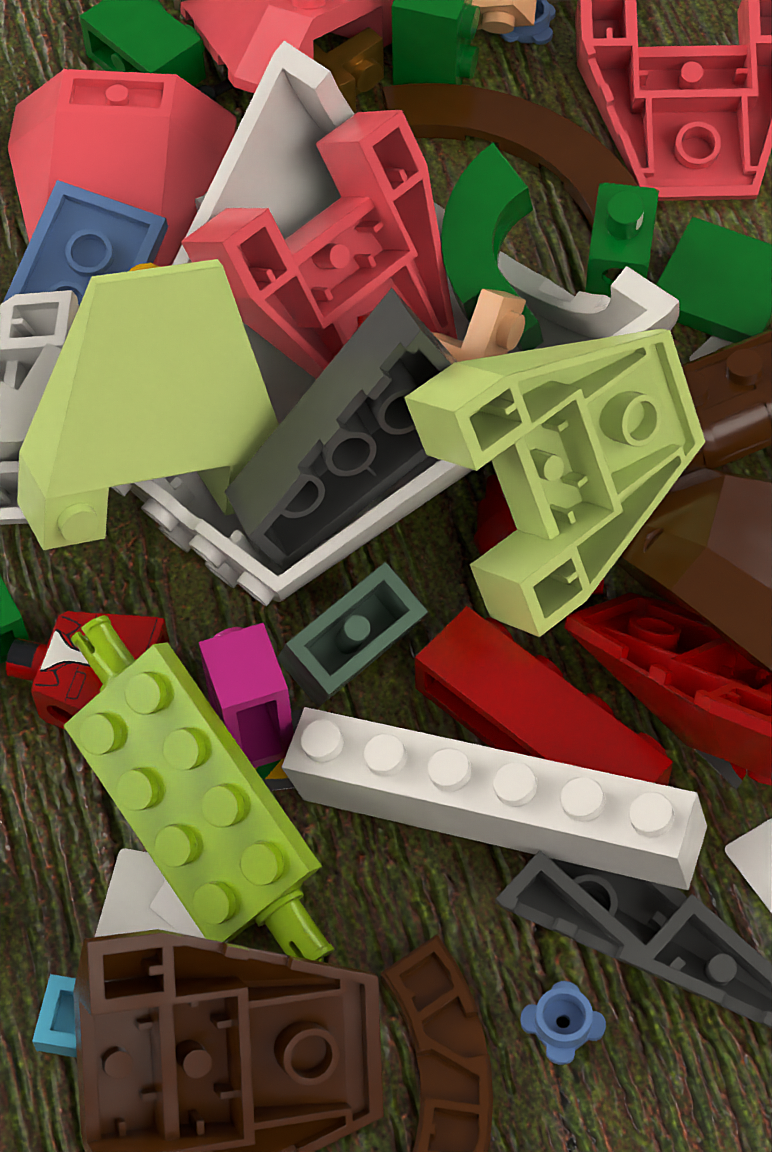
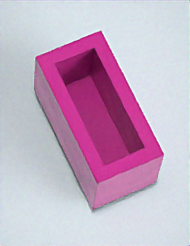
[199,622,294,768]

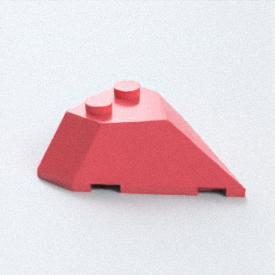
[180,0,394,94]

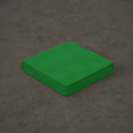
[656,216,772,343]

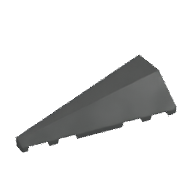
[495,850,772,1029]

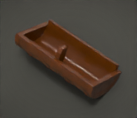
[680,329,772,477]

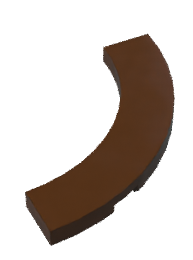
[382,83,638,230]
[380,934,493,1152]

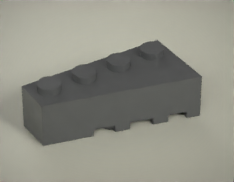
[224,288,458,571]

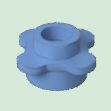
[500,0,556,45]
[520,981,606,1065]

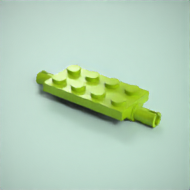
[63,615,335,962]

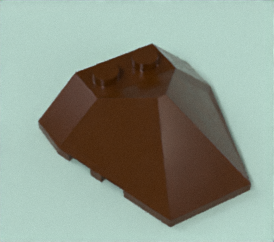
[73,929,384,1152]

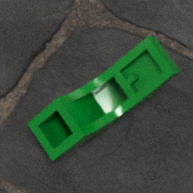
[441,143,544,351]

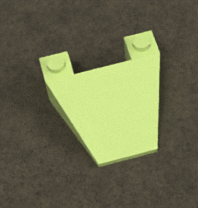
[17,259,279,550]
[404,328,705,637]

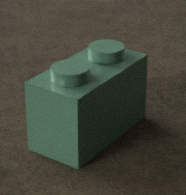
[277,562,428,708]

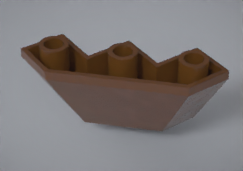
[616,468,772,673]

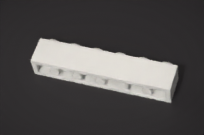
[282,707,707,890]

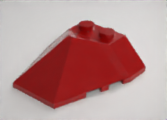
[564,592,772,785]

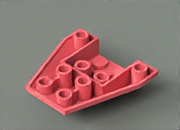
[8,69,237,267]

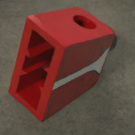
[6,611,170,730]

